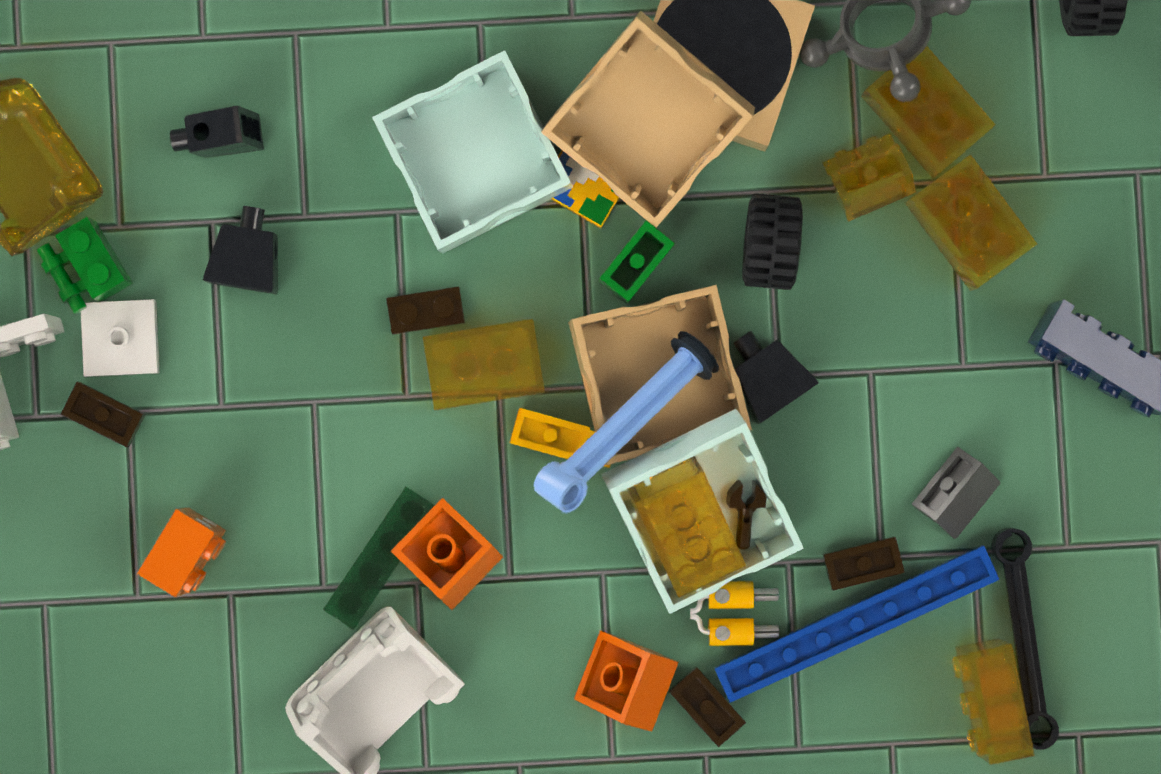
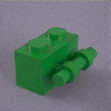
[37,217,133,314]

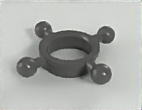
[800,0,971,102]

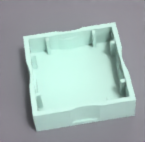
[372,50,573,254]
[601,409,804,614]

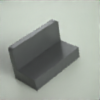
[912,447,1000,539]

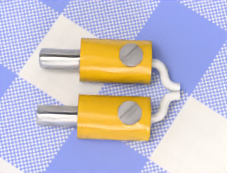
[690,581,779,646]

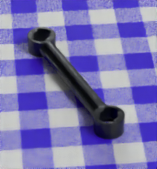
[991,528,1059,750]

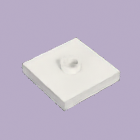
[81,299,160,377]

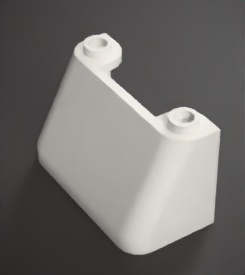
[285,607,465,774]

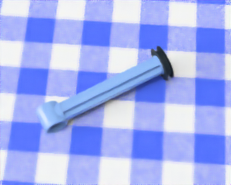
[534,331,719,513]

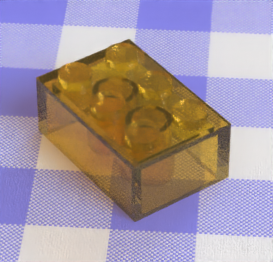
[861,46,996,178]
[905,154,1037,291]
[423,319,545,411]
[627,456,746,598]
[952,638,1035,765]

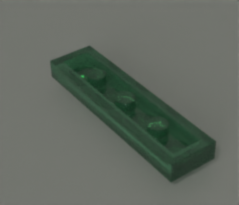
[323,486,435,630]

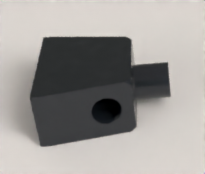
[170,105,264,158]
[203,206,278,295]
[733,331,818,424]

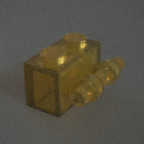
[822,133,916,222]

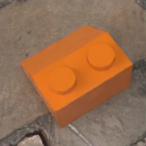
[391,498,503,610]
[574,630,679,732]

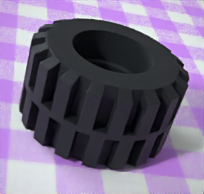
[1059,0,1127,36]
[742,193,803,290]

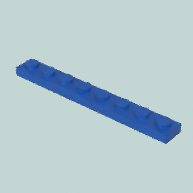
[714,545,1000,703]

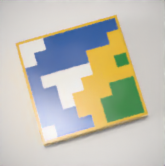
[551,150,619,229]

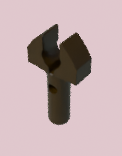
[726,480,767,550]

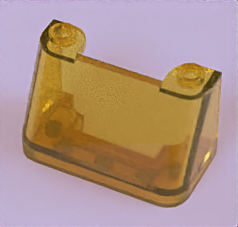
[0,78,103,257]

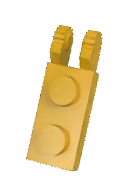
[510,408,611,468]

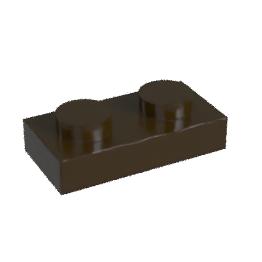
[386,286,465,335]
[61,381,146,447]
[823,536,905,591]
[669,666,746,748]

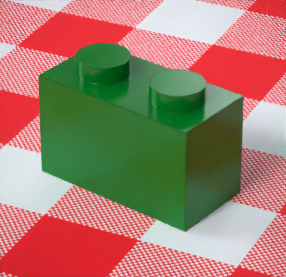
[599,220,675,304]

